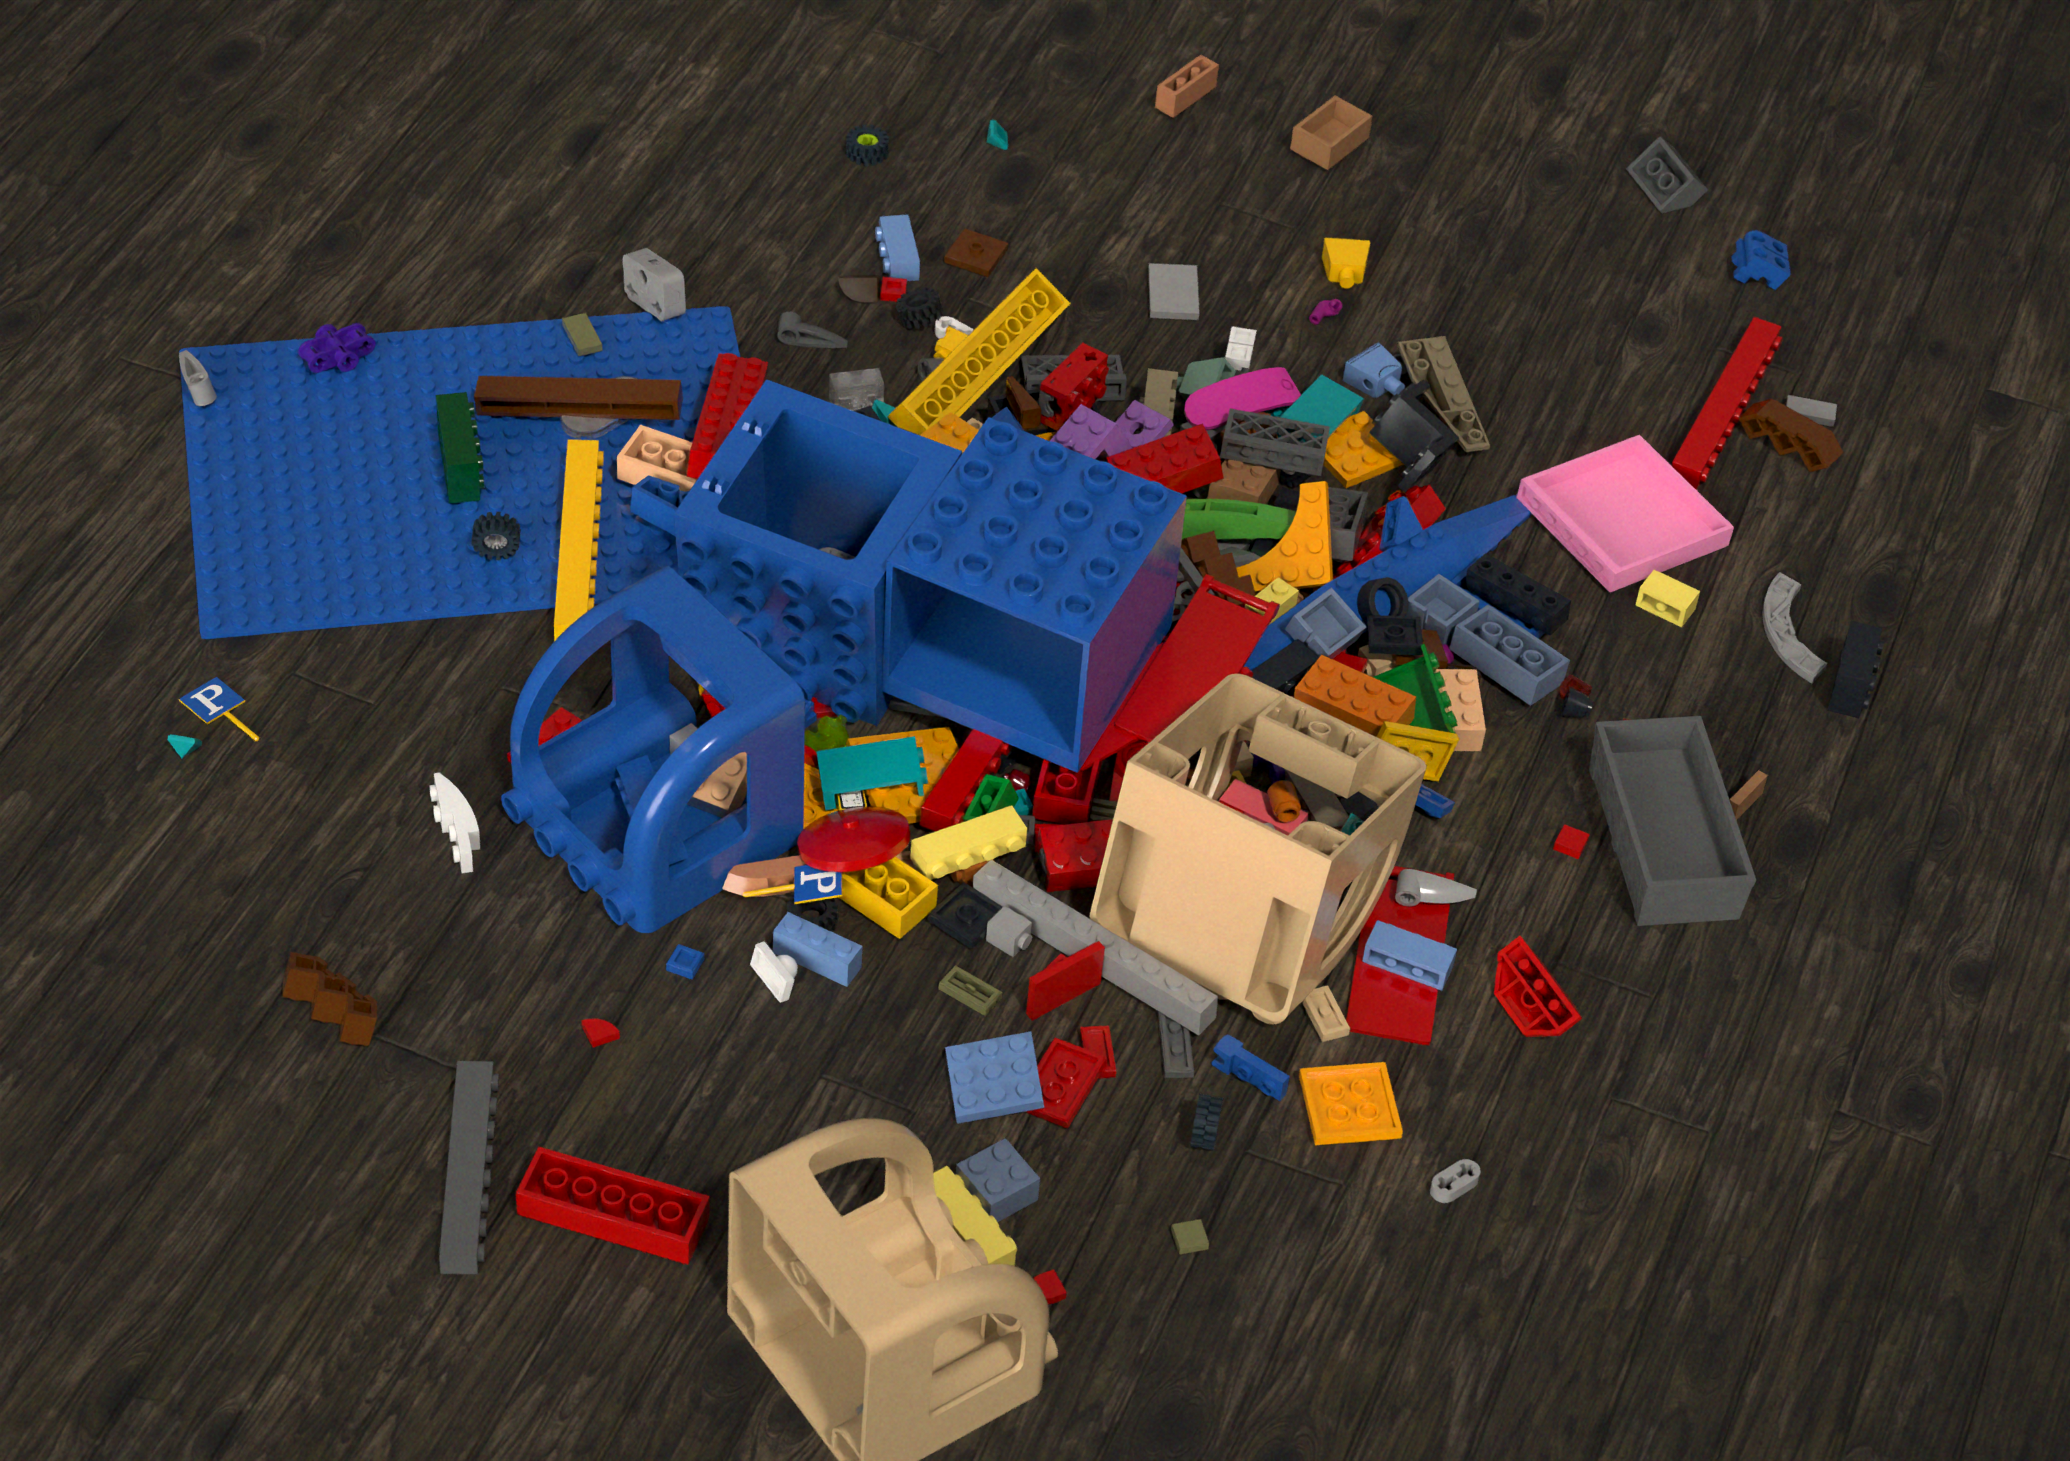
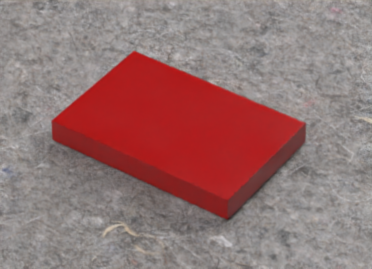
[1026,941,1105,1021]
[1024,1037,1107,1129]

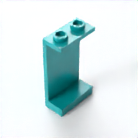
[1276,374,1364,448]
[817,736,928,810]

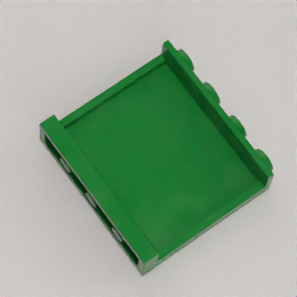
[1373,644,1458,733]

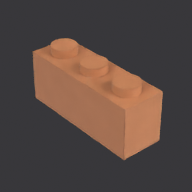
[1155,55,1219,118]

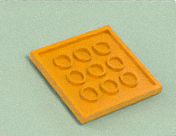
[846,727,959,824]

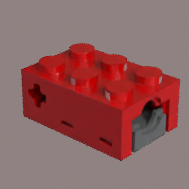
[1039,343,1109,431]
[1036,819,1113,892]

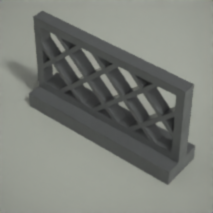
[1021,355,1127,401]
[1220,408,1330,476]

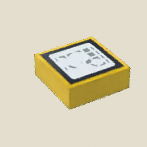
[835,790,867,811]

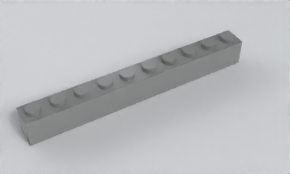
[973,860,1218,1035]

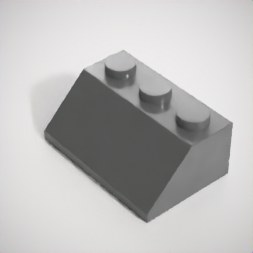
[1626,136,1708,213]

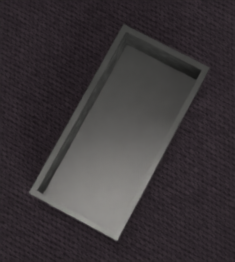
[1589,716,1756,926]

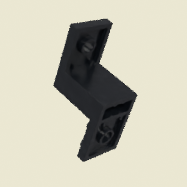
[1369,379,1459,492]

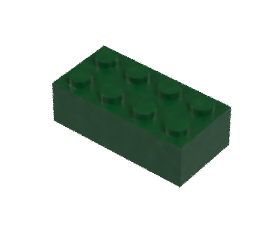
[436,392,485,503]

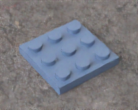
[945,1032,1044,1124]

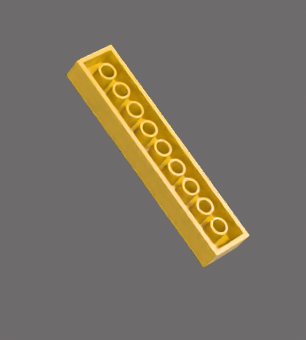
[887,268,1070,435]

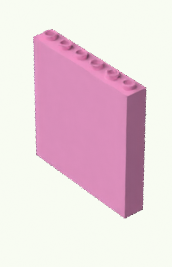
[1517,435,1734,592]

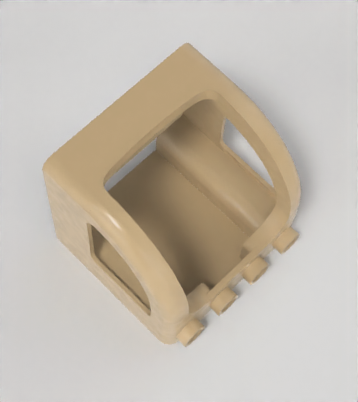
[1090,674,1426,1024]
[727,1118,1058,1461]

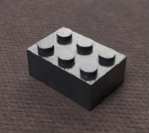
[1828,620,1885,718]

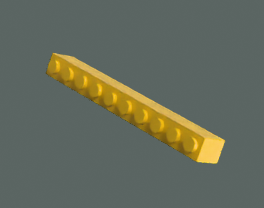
[554,440,604,640]

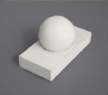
[750,942,798,1003]

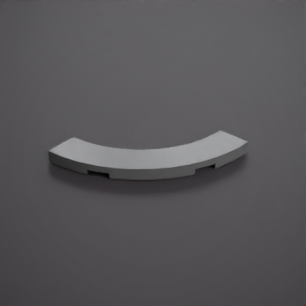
[1763,572,1827,683]

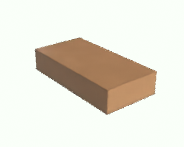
[1730,770,1768,820]

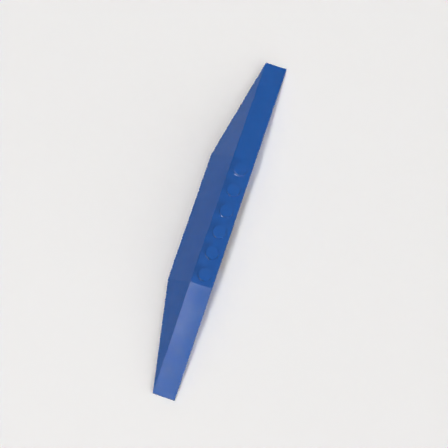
[1244,494,1532,671]

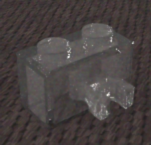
[829,368,884,411]

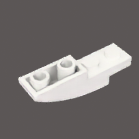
[429,773,480,873]

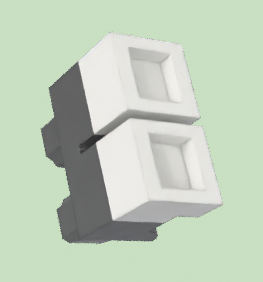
[1225,327,1256,376]

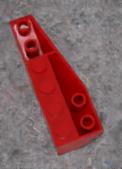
[1333,485,1446,580]

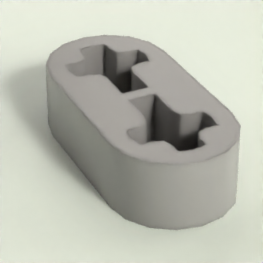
[1430,1159,1481,1203]

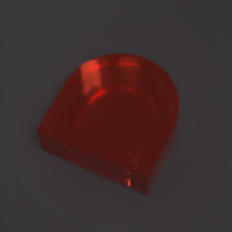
[1559,674,1592,700]

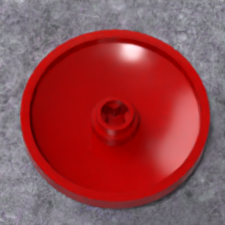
[798,806,911,872]

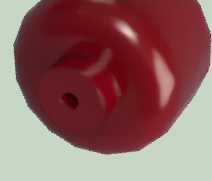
[1003,769,1031,792]

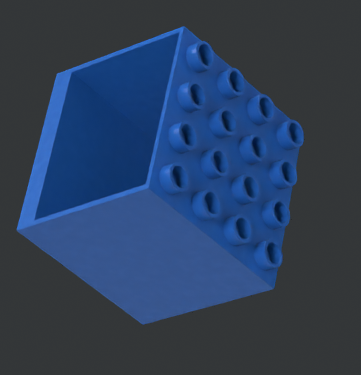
[674,379,962,726]
[882,417,1187,773]

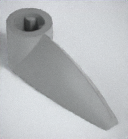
[179,350,217,406]
[1395,869,1477,906]

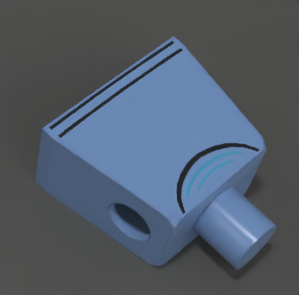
[1343,343,1405,398]

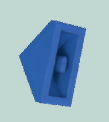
[1379,496,1423,551]

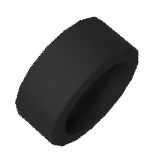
[1357,577,1409,624]

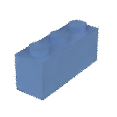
[875,215,920,281]
[773,912,862,987]
[1362,920,1457,991]

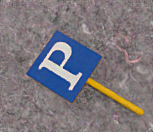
[179,677,259,741]
[743,865,842,904]

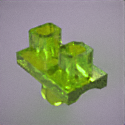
[804,715,849,753]

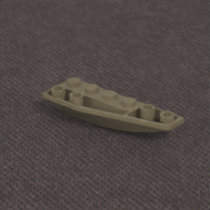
[1397,336,1490,452]

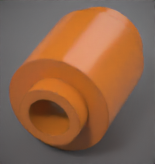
[1267,780,1301,822]

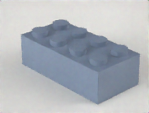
[1449,604,1570,706]

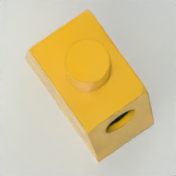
[1322,238,1370,289]

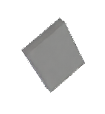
[1148,263,1199,320]

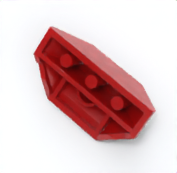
[1494,936,1582,1037]

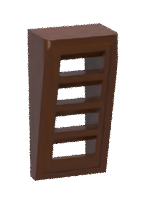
[1005,376,1041,429]

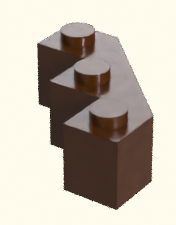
[1739,399,1844,472]
[1181,531,1256,605]
[282,952,377,1046]

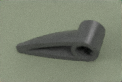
[777,312,848,348]

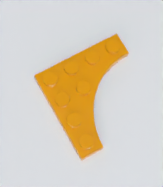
[1236,481,1333,594]

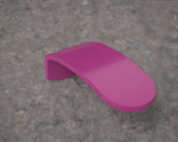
[1184,367,1301,430]

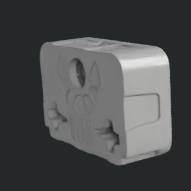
[623,248,686,321]

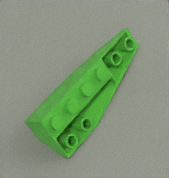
[1182,499,1296,540]

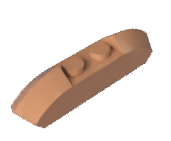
[722,855,807,897]

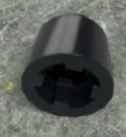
[1561,687,1593,719]

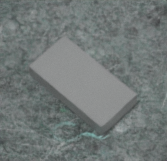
[1786,395,1837,427]

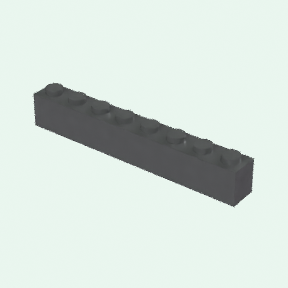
[439,1061,499,1274]

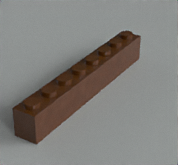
[474,376,683,420]

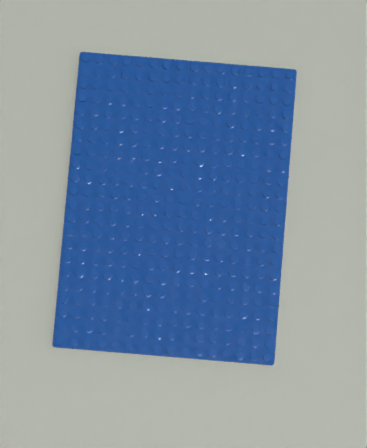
[179,306,740,639]

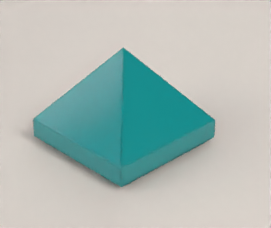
[986,119,1008,150]
[167,734,202,759]

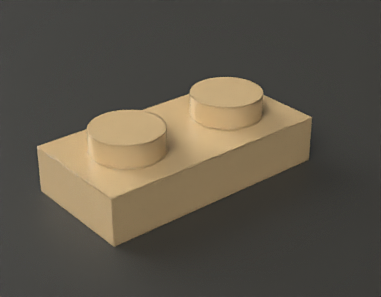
[1302,985,1350,1042]

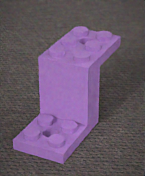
[1050,400,1174,462]

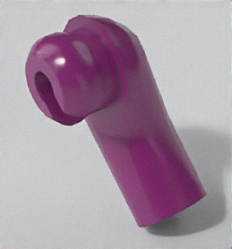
[1309,299,1342,324]

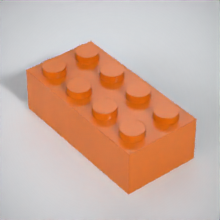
[1294,655,1416,737]

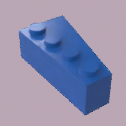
[630,475,689,536]

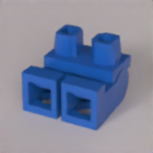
[1731,230,1791,290]

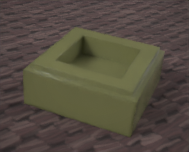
[1171,1219,1209,1255]

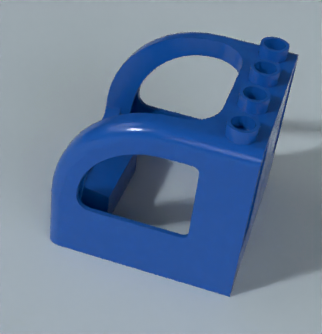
[501,566,805,933]

